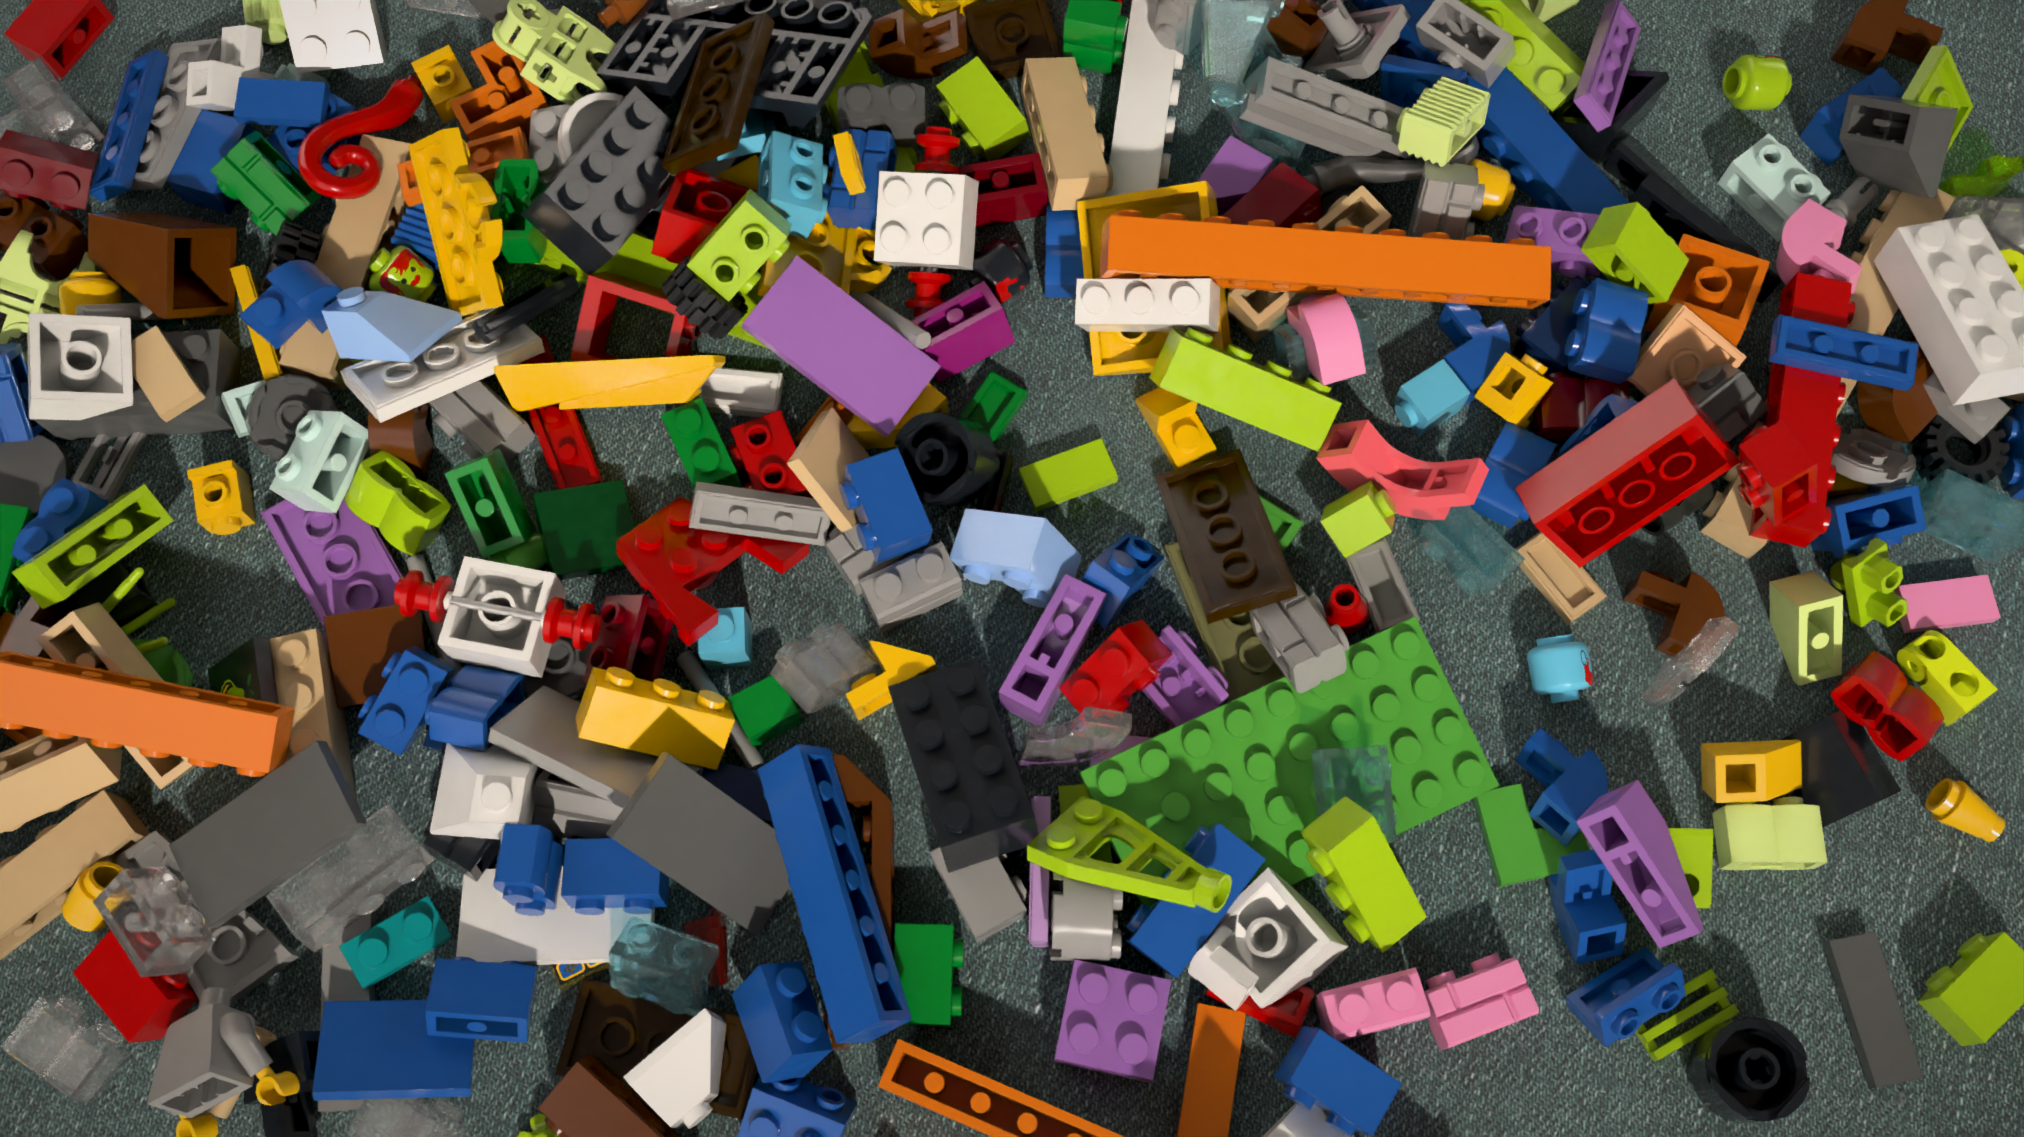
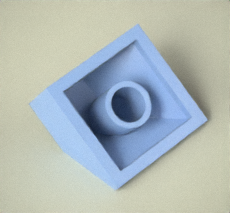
[321,287,463,362]

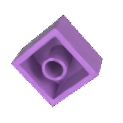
[1054,959,1171,1083]

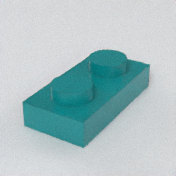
[339,896,452,990]

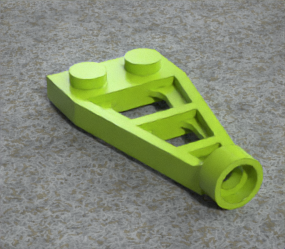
[1027,796,1232,913]

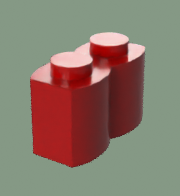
[1831,651,1944,762]

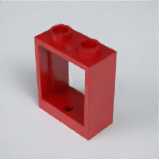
[570,271,701,362]

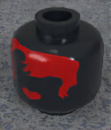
[967,239,1033,304]

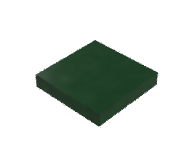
[532,480,635,580]

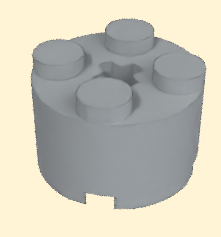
[1049,871,1123,962]

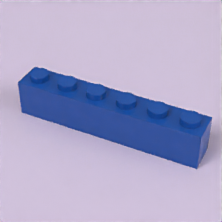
[758,744,912,1044]

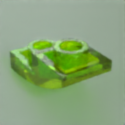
[1939,155,2024,212]

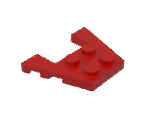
[616,497,810,646]

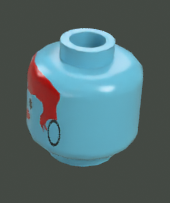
[1527,634,1593,703]

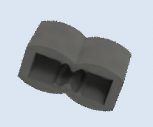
[837,82,928,148]

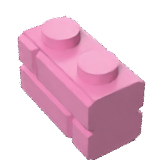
[1424,953,1539,1051]
[1314,967,1431,1042]

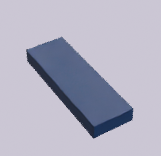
[1768,314,1919,391]

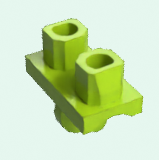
[1830,537,1908,628]

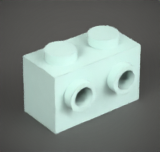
[1718,134,1831,242]
[269,410,369,513]

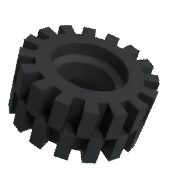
[258,220,320,295]
[662,255,748,339]
[1912,415,2010,495]

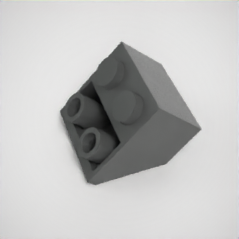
[1839,94,1958,198]

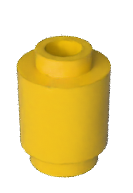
[62,861,129,932]

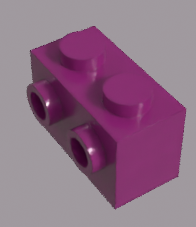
[911,281,1015,383]

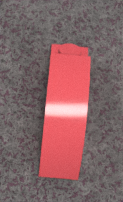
[1316,419,1489,520]

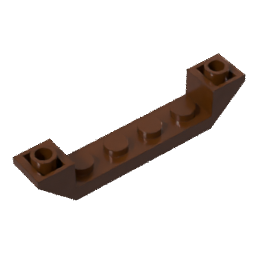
[823,754,895,1051]

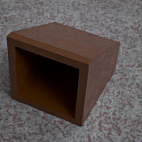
[88,212,237,319]

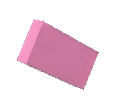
[1894,574,2001,634]

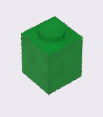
[727,672,805,748]

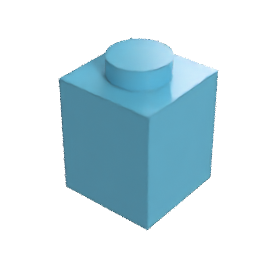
[1393,359,1470,437]
[698,607,753,669]

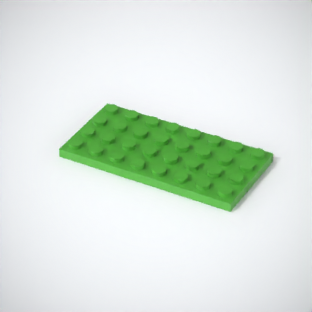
[1078,616,1500,907]

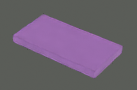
[741,255,941,438]
[260,484,424,632]

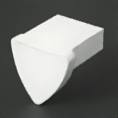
[1188,924,1259,1011]

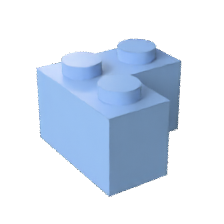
[949,508,1082,608]

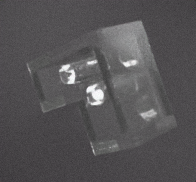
[0,57,105,150]

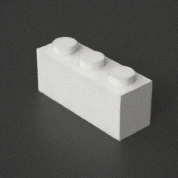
[1075,279,1220,333]

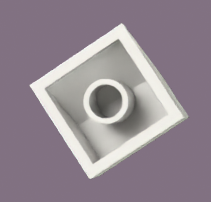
[27,313,133,420]

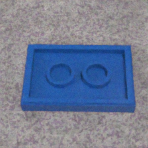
[312,1000,475,1101]

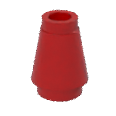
[1324,584,1369,634]

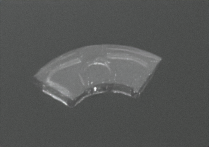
[1641,616,1739,706]
[1019,707,1132,767]

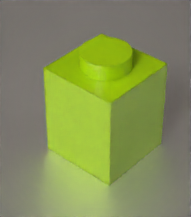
[1320,480,1397,558]

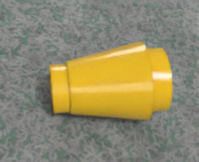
[1925,778,2005,842]

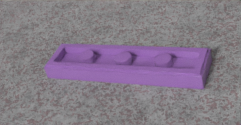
[1573,0,1641,132]

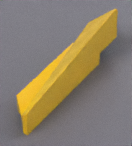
[494,355,726,412]

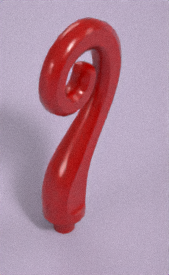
[297,75,424,199]

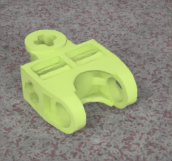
[492,0,616,105]
[0,229,97,365]

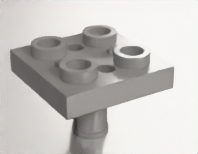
[1303,0,1411,82]

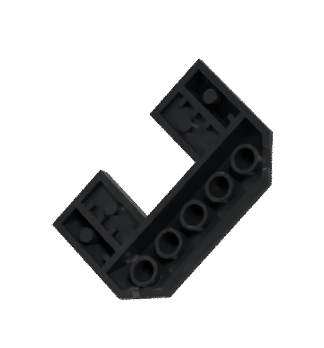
[597,0,874,137]

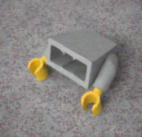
[147,987,300,1137]

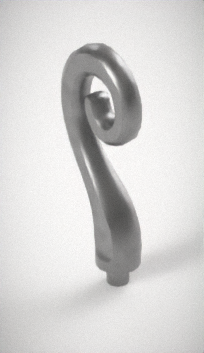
[1303,135,1479,198]

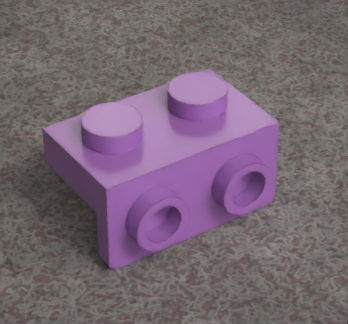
[1504,205,1601,279]
[1142,625,1229,728]

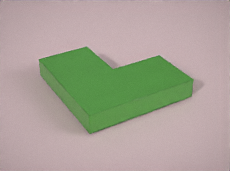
[1473,783,1589,888]

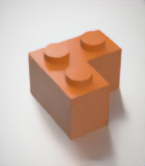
[449,38,549,141]

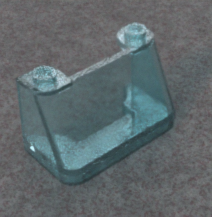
[1200,0,1331,170]

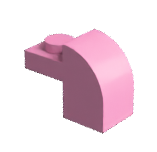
[1776,198,1862,295]
[1286,292,1366,386]

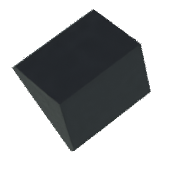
[1553,70,1670,164]
[1781,711,1901,828]

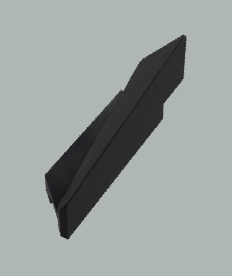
[1604,137,1781,304]

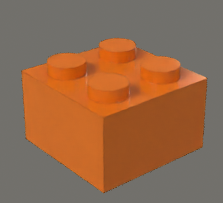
[1644,233,1770,347]

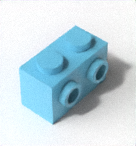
[758,131,828,239]

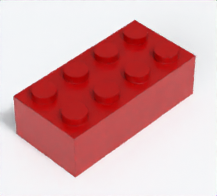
[1515,378,1740,568]

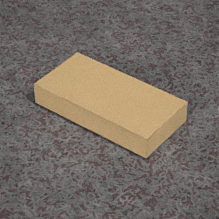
[131,325,206,423]
[1510,531,1607,626]

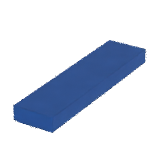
[90,49,169,203]

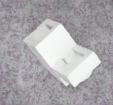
[186,25,275,111]

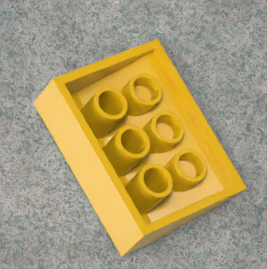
[1077,181,1231,376]

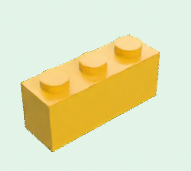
[575,667,735,770]

